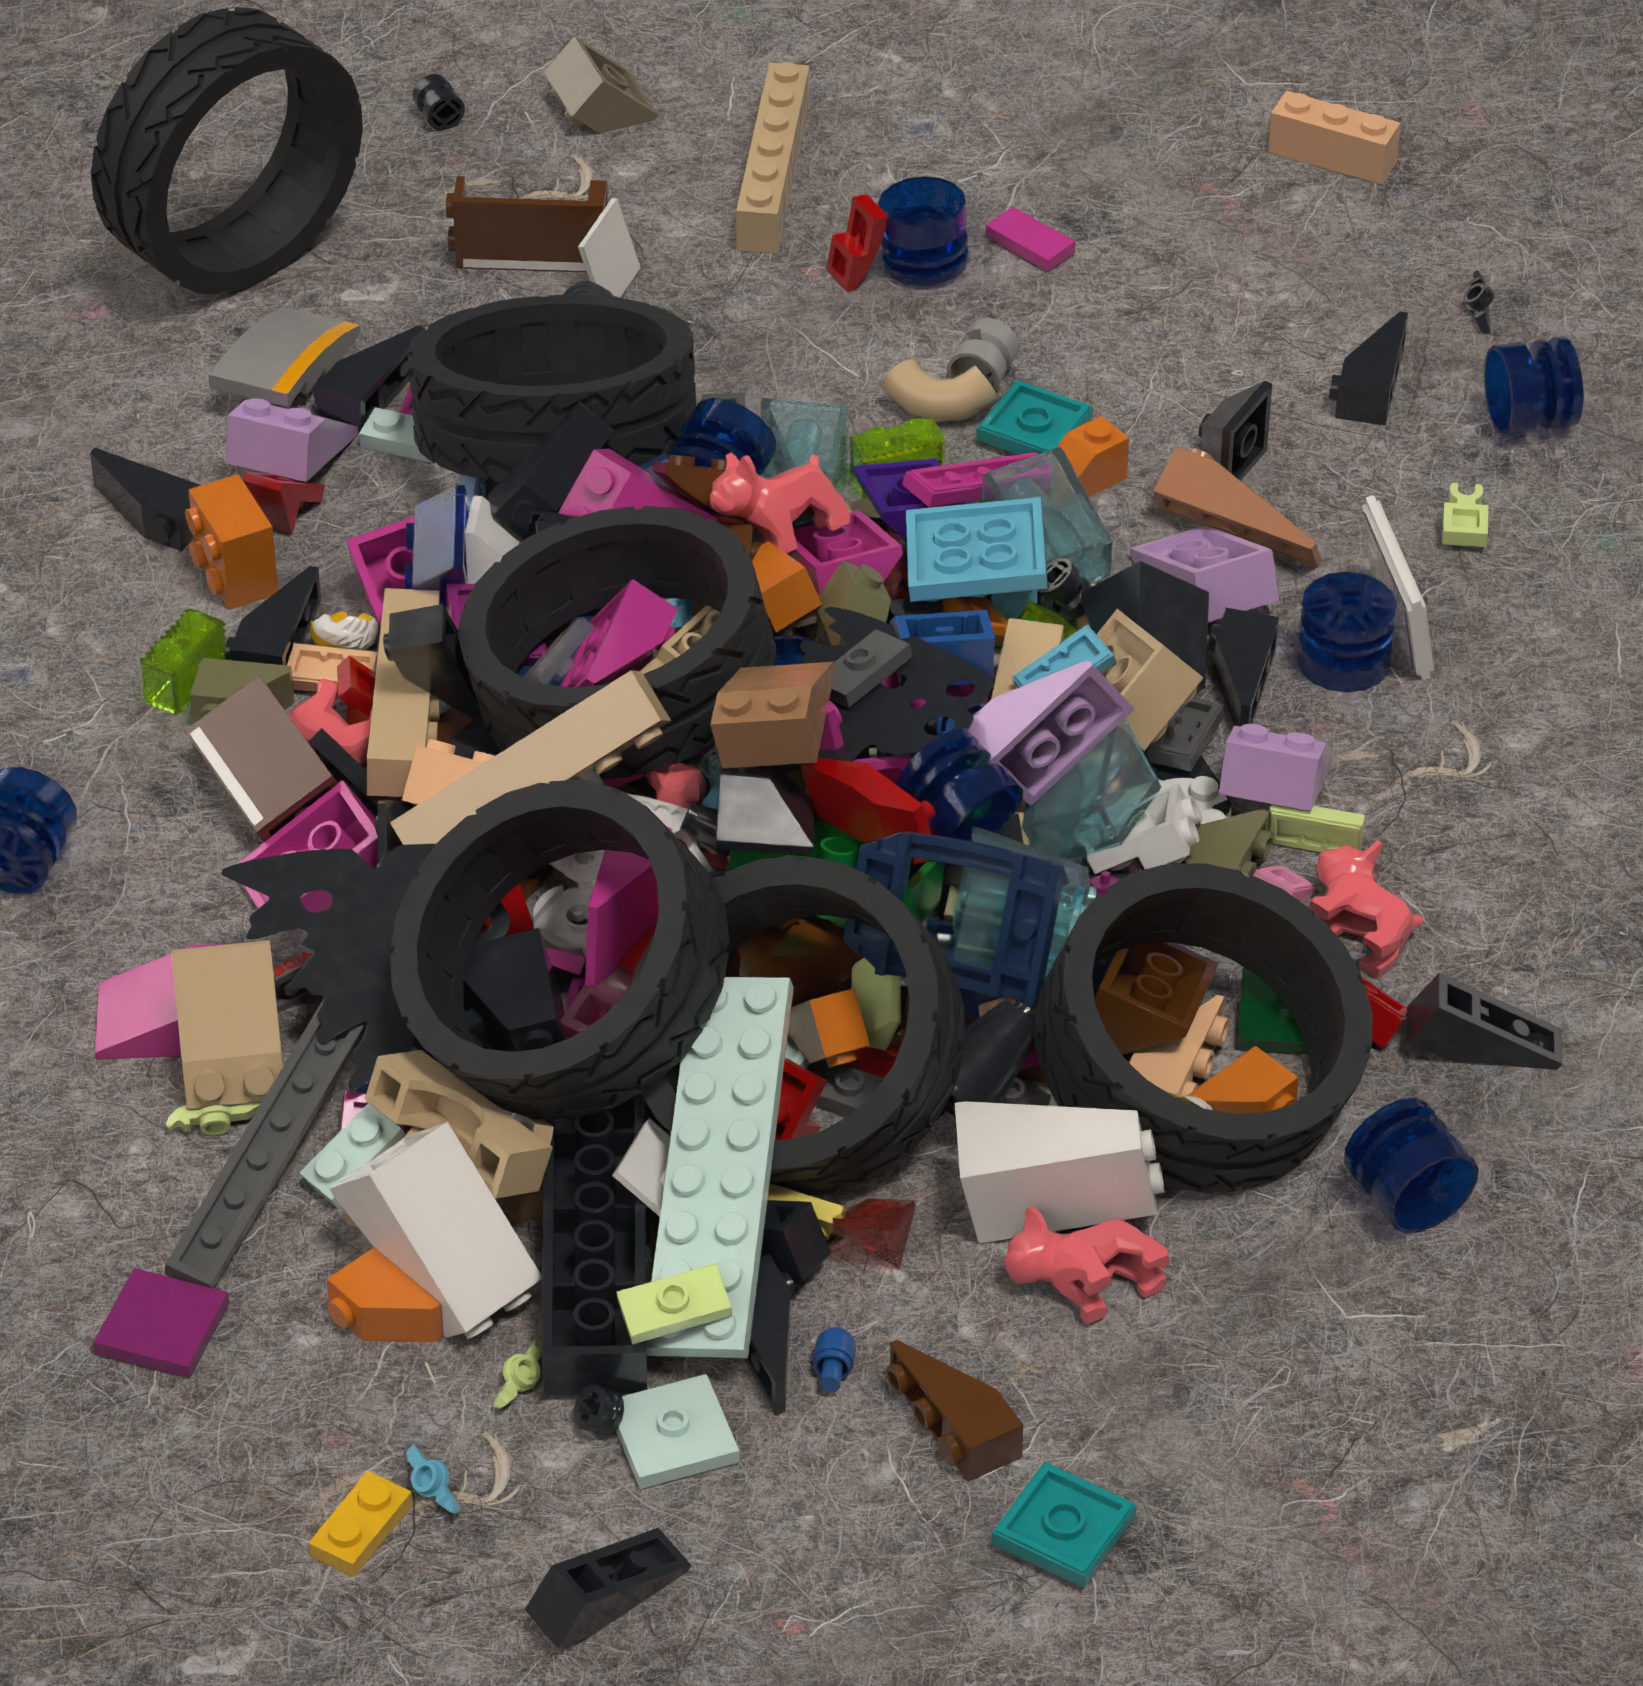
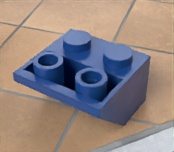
[888,610,995,686]

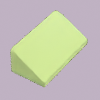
[851,958,901,1050]

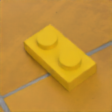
[308,1471,413,1577]

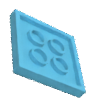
[906,497,1048,602]

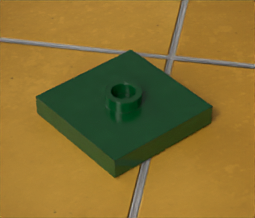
[1238,968,1309,1055]

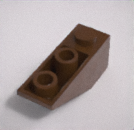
[886,1340,1024,1482]

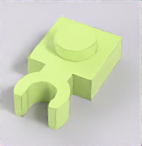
[1442,483,1488,547]

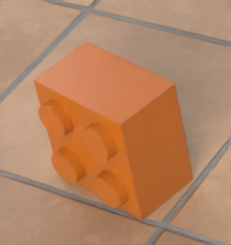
[185,474,278,610]

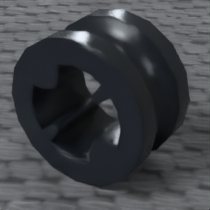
[574,1384,624,1436]

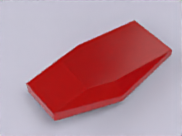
[800,758,936,844]

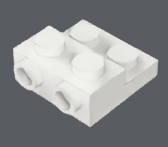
[1087,784,1202,874]

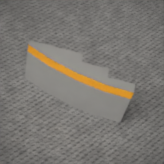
[208,306,361,408]

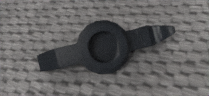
[1464,270,1495,334]

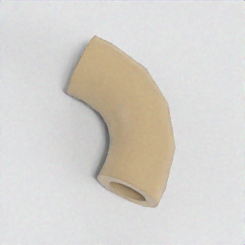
[881,359,1000,422]

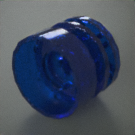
[878,176,969,286]
[1484,336,1584,436]
[668,398,777,476]
[1297,571,1397,693]
[895,728,1023,844]
[0,767,77,894]
[1344,1098,1479,1233]

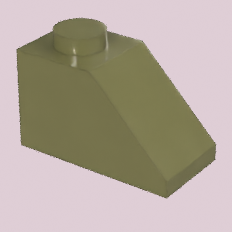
[816,560,891,647]
[190,658,295,724]

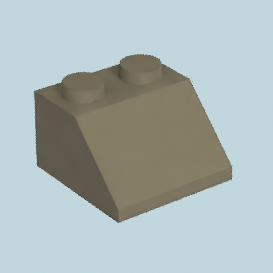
[544,36,658,133]

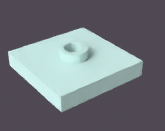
[616,1374,740,1489]

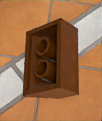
[1095,943,1219,1055]

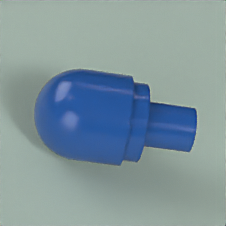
[813,1327,856,1392]

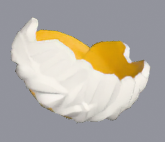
[310,611,379,651]

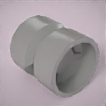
[947,318,1019,391]

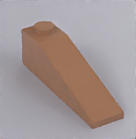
[1153,447,1322,568]

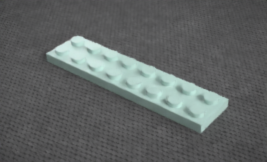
[646,977,794,1358]

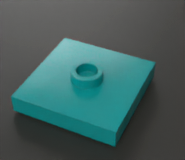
[976,380,1093,461]
[991,1461,1137,1588]

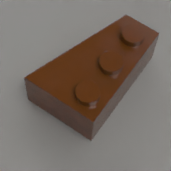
[725,919,864,1008]

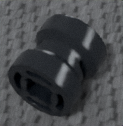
[412,74,465,130]
[1037,558,1092,621]

